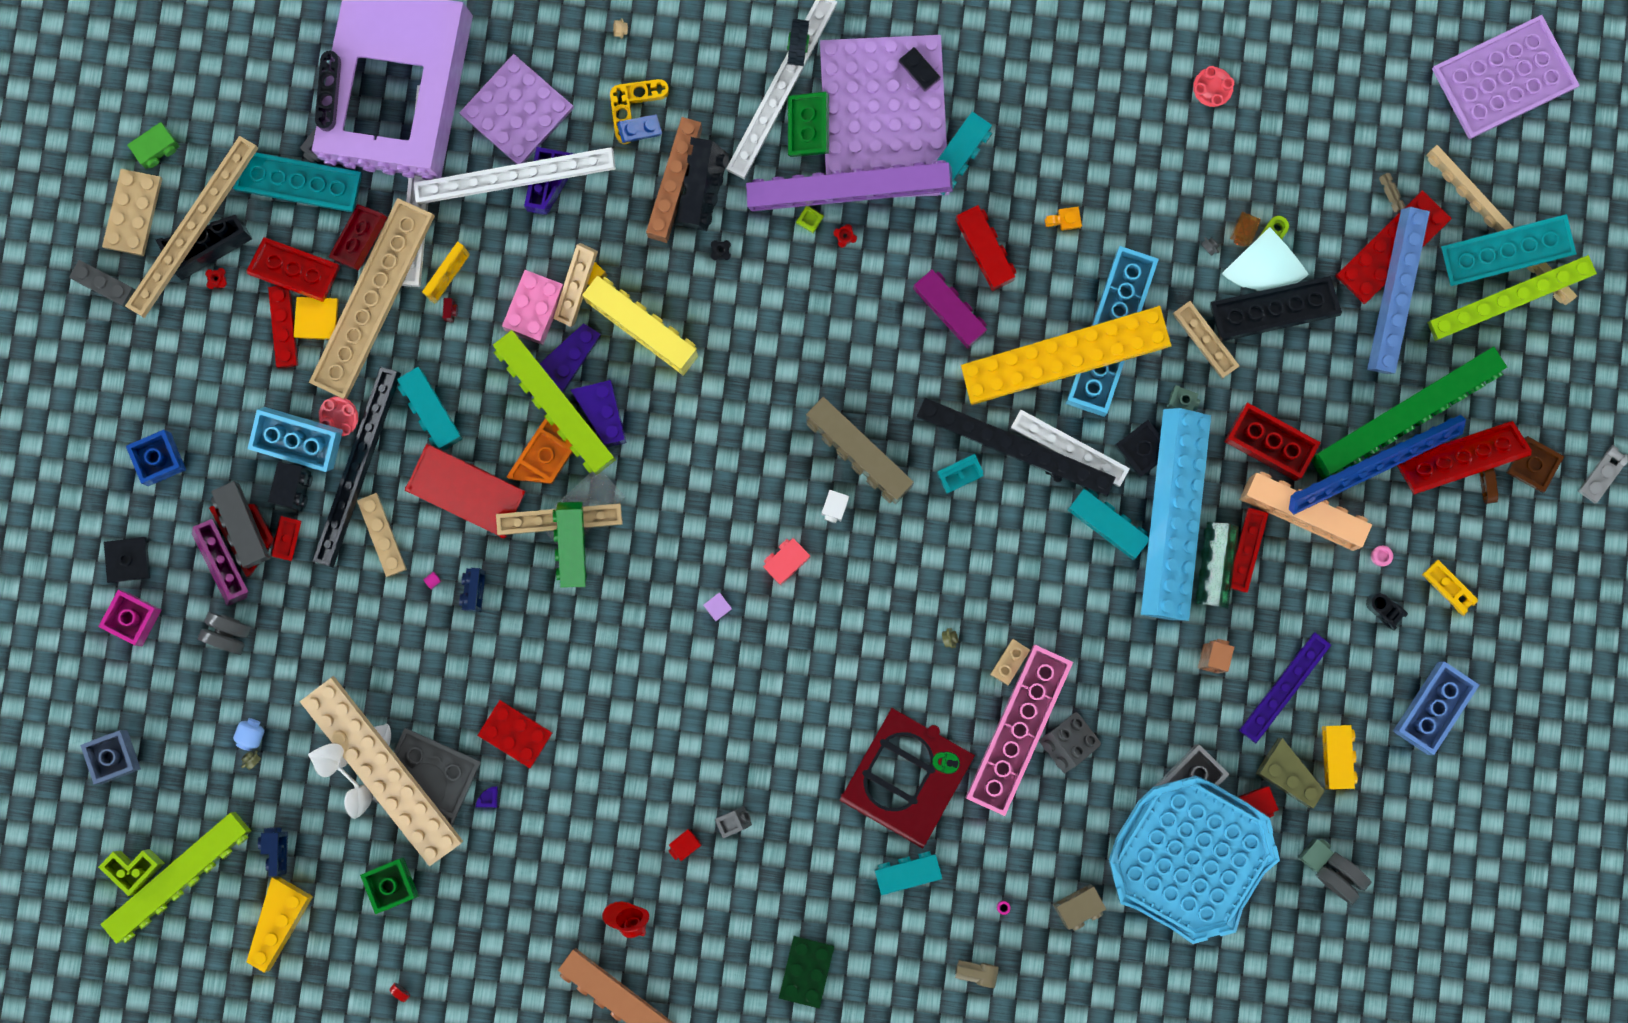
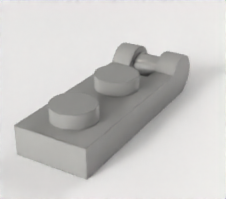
[1578,445,1628,504]

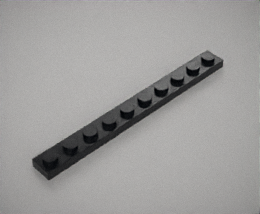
[313,367,401,568]
[917,398,1116,497]

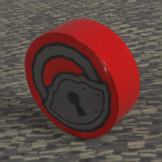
[389,983,410,1002]

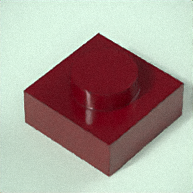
[442,298,458,322]

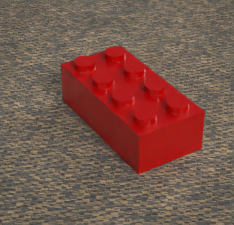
[1224,402,1321,481]

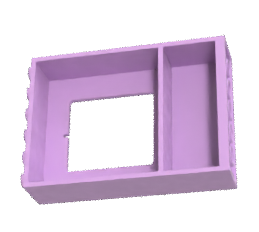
[312,0,473,180]

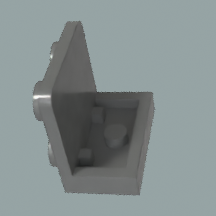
[1039,712,1101,774]

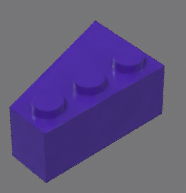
[524,147,573,215]
[571,380,627,448]

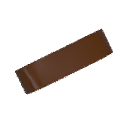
[1479,468,1498,504]

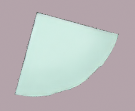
[1222,227,1309,292]

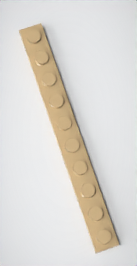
[125,136,258,318]
[1426,145,1577,305]

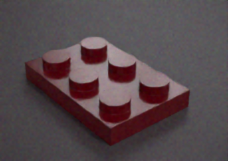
[329,204,388,271]

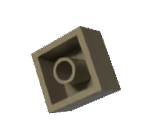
[1053,884,1106,931]

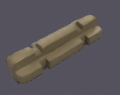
[1379,173,1405,212]

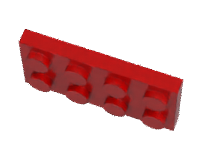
[246,237,340,302]

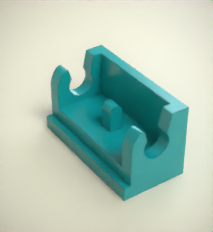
[937,454,984,494]

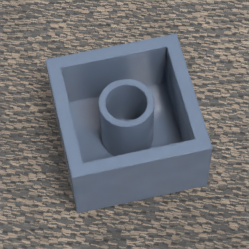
[80,730,141,785]

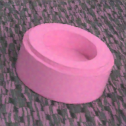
[1371,546,1393,567]

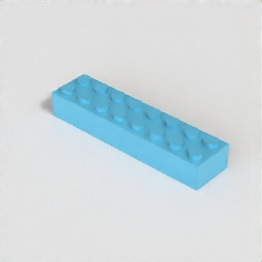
[1065,246,1159,417]

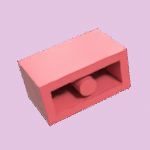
[763,538,811,586]

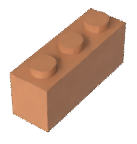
[1198,639,1234,674]

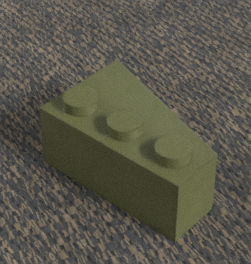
[1256,738,1325,809]

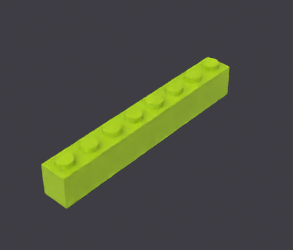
[1427,255,1597,341]
[493,330,616,475]
[100,812,251,944]

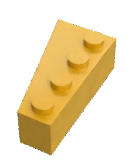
[246,876,313,973]

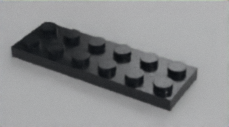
[1210,276,1342,342]

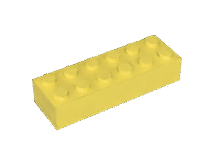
[582,276,698,376]

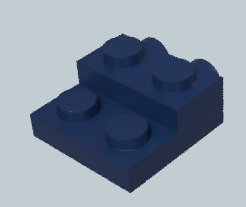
[459,567,486,613]
[258,827,288,876]

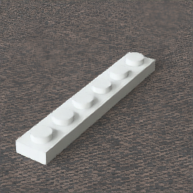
[1010,410,1130,487]

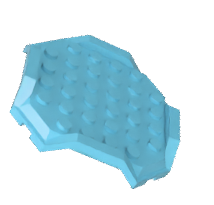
[1109,776,1280,944]

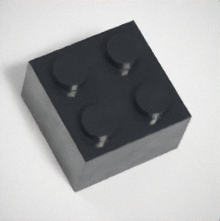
[268,462,313,512]

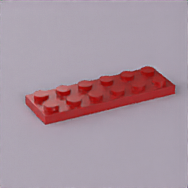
[1336,190,1452,305]
[1397,421,1532,494]

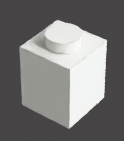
[822,490,849,523]

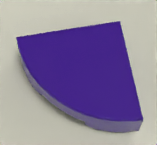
[476,786,498,808]

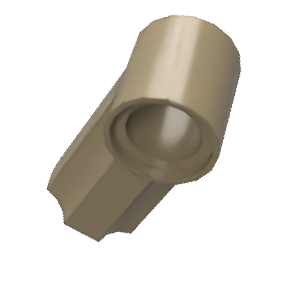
[955,960,999,988]

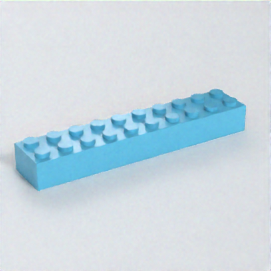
[1141,408,1211,621]

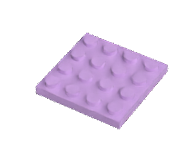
[459,54,574,164]

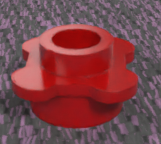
[833,224,857,248]
[205,268,227,289]

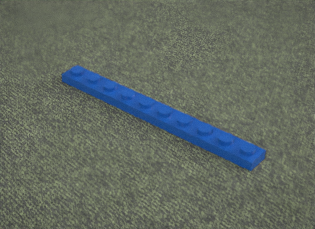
[1289,415,1466,515]

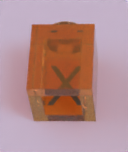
[1230,212,1261,246]

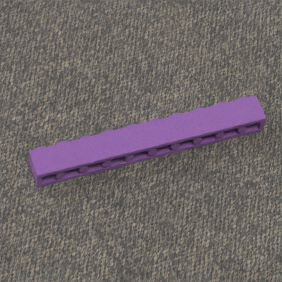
[746,160,953,211]

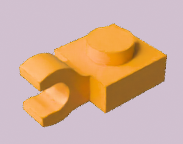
[1044,206,1082,231]

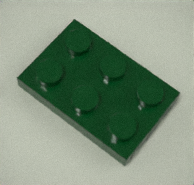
[779,936,834,1009]

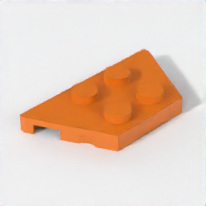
[507,418,573,484]

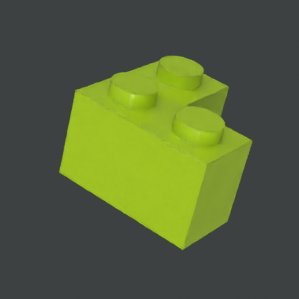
[98,849,165,896]

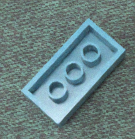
[248,407,343,472]

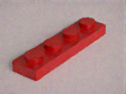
[268,286,298,368]
[1226,508,1269,593]

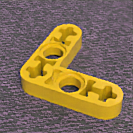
[610,79,669,144]

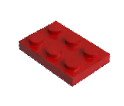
[477,700,553,768]

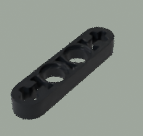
[315,51,341,131]

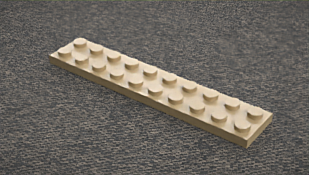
[309,198,435,399]
[300,676,463,867]

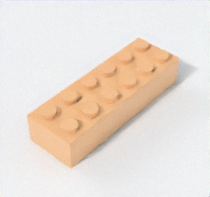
[1239,472,1372,551]

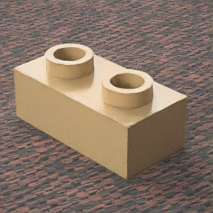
[990,639,1030,686]

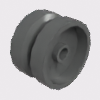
[197,612,252,655]
[1316,852,1372,905]

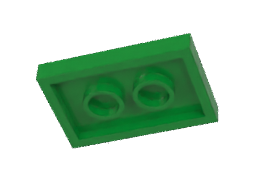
[788,92,829,157]

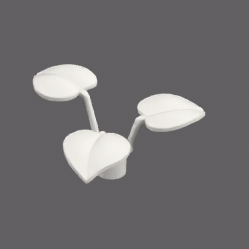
[308,724,391,819]

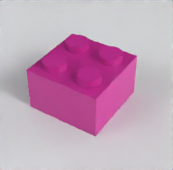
[98,590,162,647]

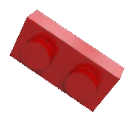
[270,516,302,561]

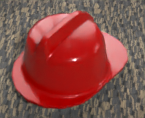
[602,901,649,938]

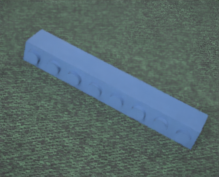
[1367,207,1430,374]

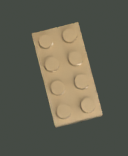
[102,169,162,256]

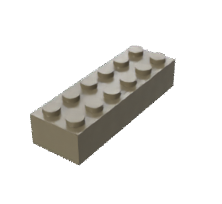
[806,397,914,504]

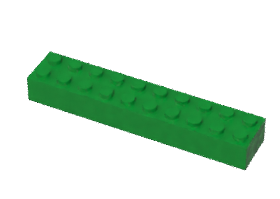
[1311,346,1507,479]

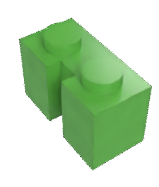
[127,122,180,169]

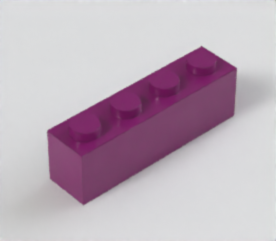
[913,269,987,349]
[192,519,248,606]

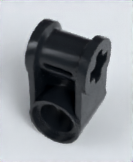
[1366,593,1408,631]

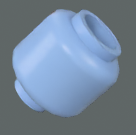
[233,718,265,751]

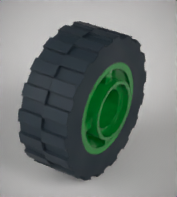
[787,19,810,66]

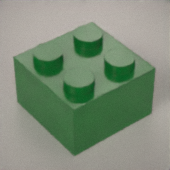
[360,858,419,914]

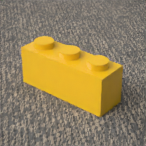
[1322,725,1358,789]

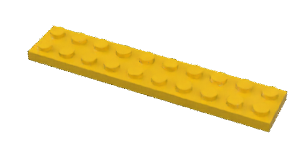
[961,306,1172,405]

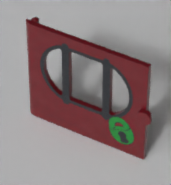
[839,708,975,849]

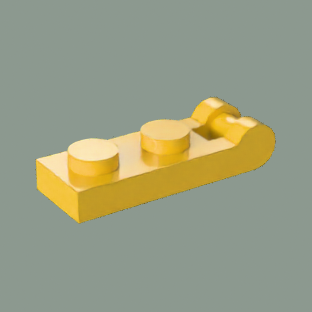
[1422,560,1478,616]

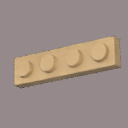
[553,243,598,327]
[1173,301,1239,379]
[357,493,407,577]

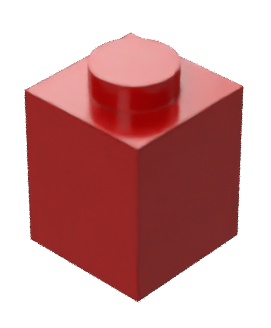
[668,829,702,861]

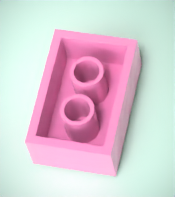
[502,270,564,345]

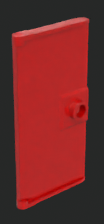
[405,443,526,539]

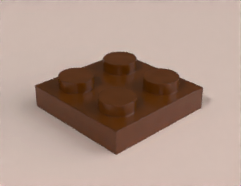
[1506,436,1564,493]

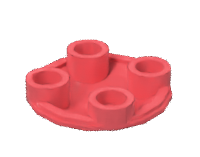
[1193,66,1234,107]
[319,396,358,436]

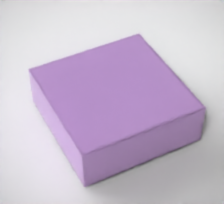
[703,592,732,621]

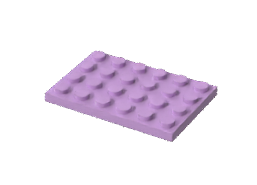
[1432,15,1580,140]

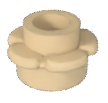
[613,18,628,39]

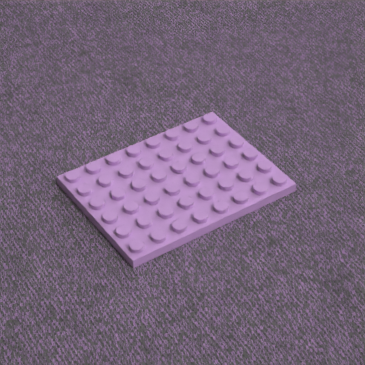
[820,35,949,198]

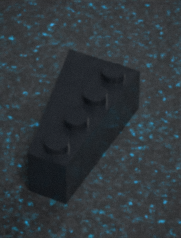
[678,137,729,231]
[155,215,252,280]

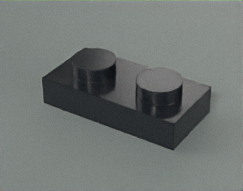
[899,47,941,92]

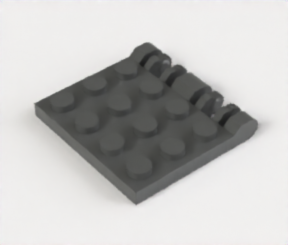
[372,728,481,827]

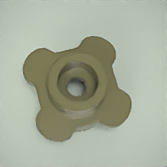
[942,628,958,648]
[241,749,261,770]

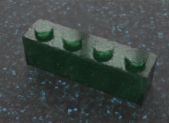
[1196,522,1239,609]

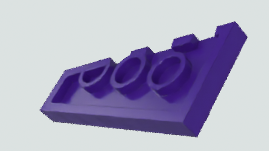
[540,323,601,393]

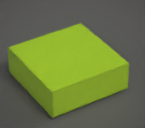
[796,206,824,234]

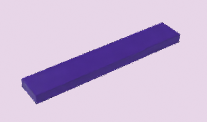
[1238,632,1331,744]

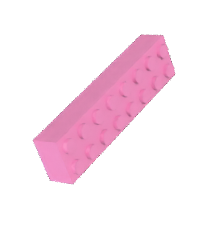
[965,645,1073,816]

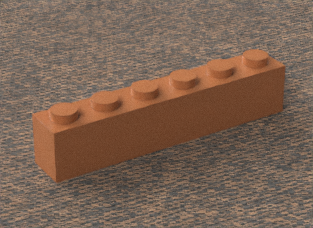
[646,117,702,243]
[558,948,674,1023]

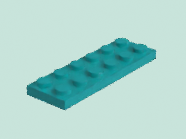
[233,153,362,213]
[1441,214,1577,286]

